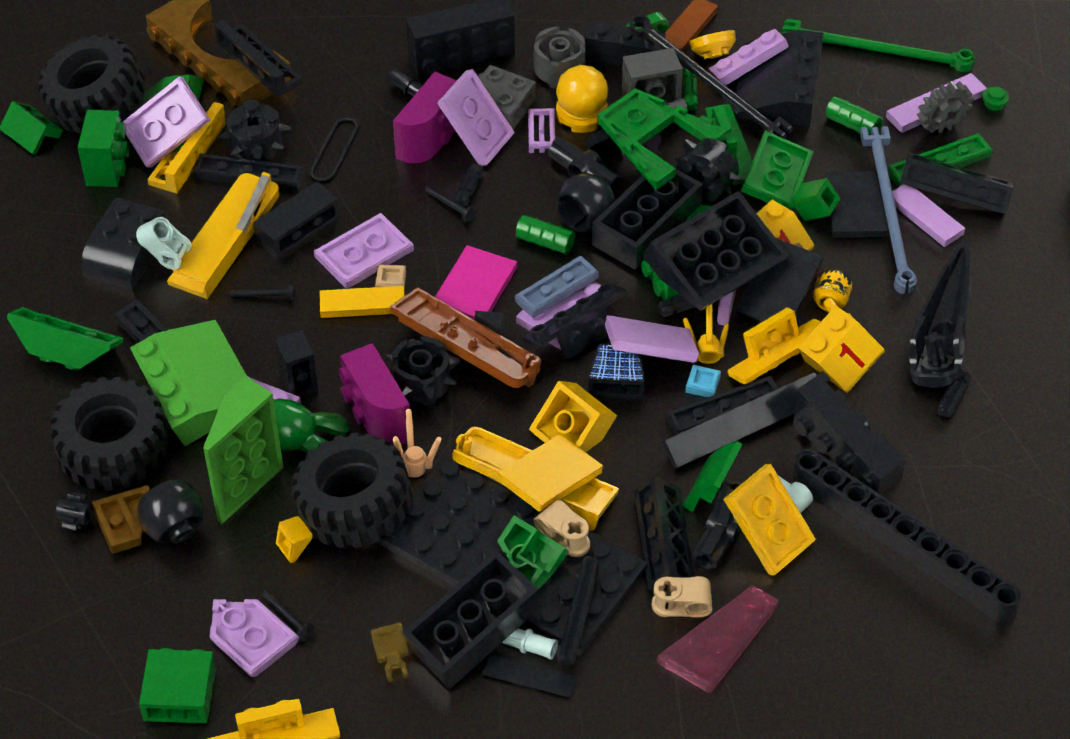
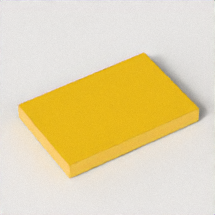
[497,434,603,512]
[723,464,816,575]

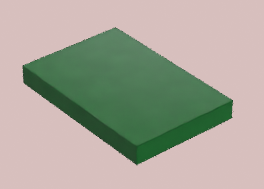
[741,131,814,211]

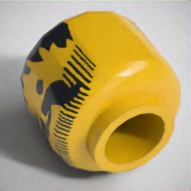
[812,270,852,311]

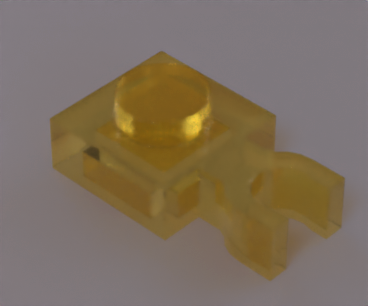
[371,622,409,682]

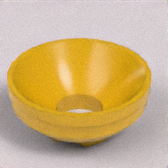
[689,30,736,60]

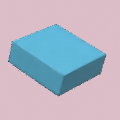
[685,365,721,397]

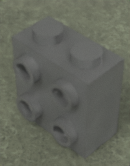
[478,65,536,129]

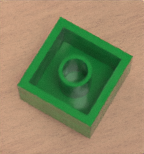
[78,110,130,187]

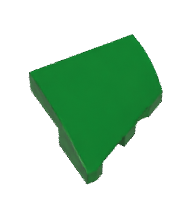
[497,516,569,589]

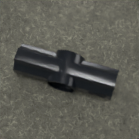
[548,136,623,195]

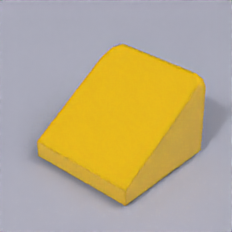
[276,516,313,563]

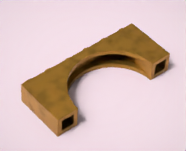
[146,0,291,107]

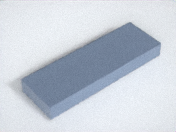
[515,256,599,318]

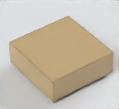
[375,265,406,287]

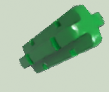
[683,69,698,111]

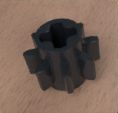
[56,492,93,531]

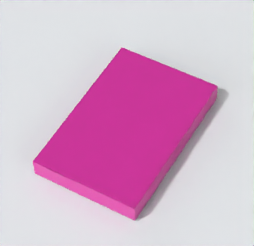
[435,245,517,320]

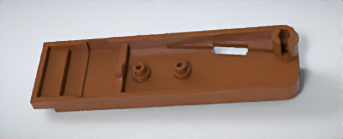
[389,287,542,388]

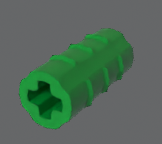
[825,96,883,135]
[516,215,575,255]

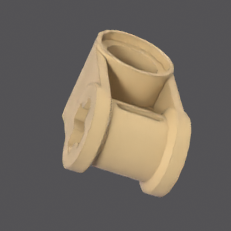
[534,500,590,557]
[651,576,712,618]

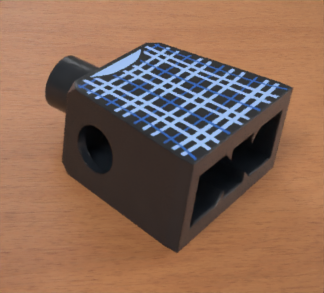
[588,343,644,400]

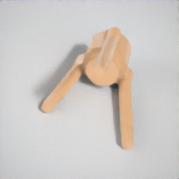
[393,409,442,478]

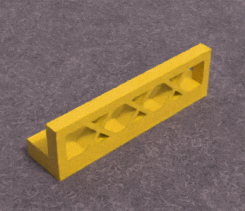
[147,102,226,194]

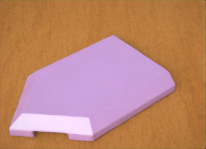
[210,599,299,677]

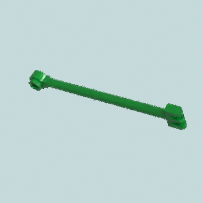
[781,19,975,72]

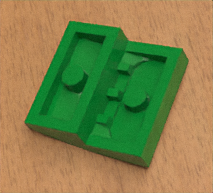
[683,441,742,512]

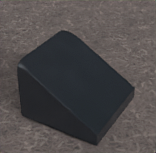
[475,311,504,336]

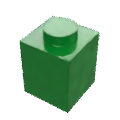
[791,178,841,221]

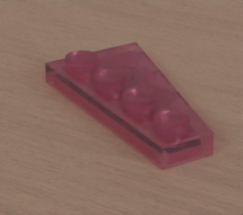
[657,585,778,694]

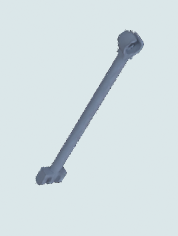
[860,126,917,294]

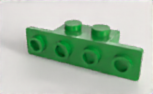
[705,104,752,185]

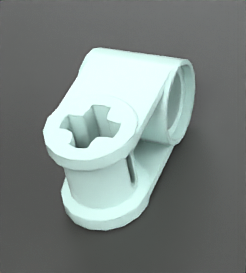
[136,217,192,270]

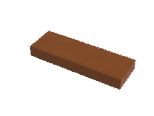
[665,0,718,52]

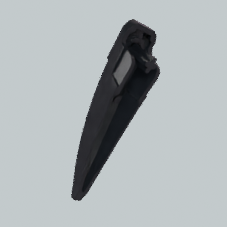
[908,242,971,388]

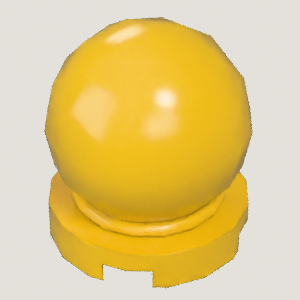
[556,64,608,133]

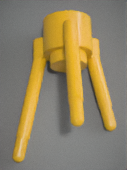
[683,304,729,364]

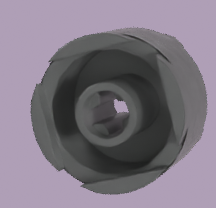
[533,27,585,88]

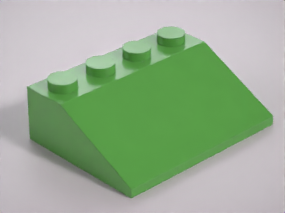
[130,320,247,446]
[203,376,284,524]

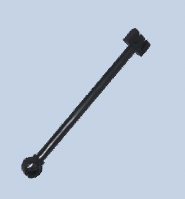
[629,14,793,139]

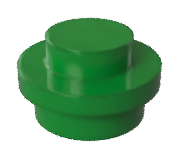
[982,87,1009,111]

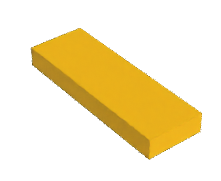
[320,286,404,318]

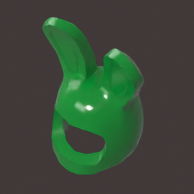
[273,398,350,453]

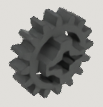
[917,81,974,133]

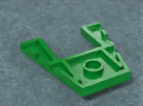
[598,88,732,190]

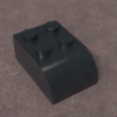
[81,197,167,291]

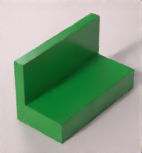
[0,101,64,154]

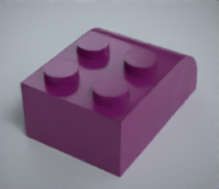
[393,72,457,163]
[338,343,410,446]

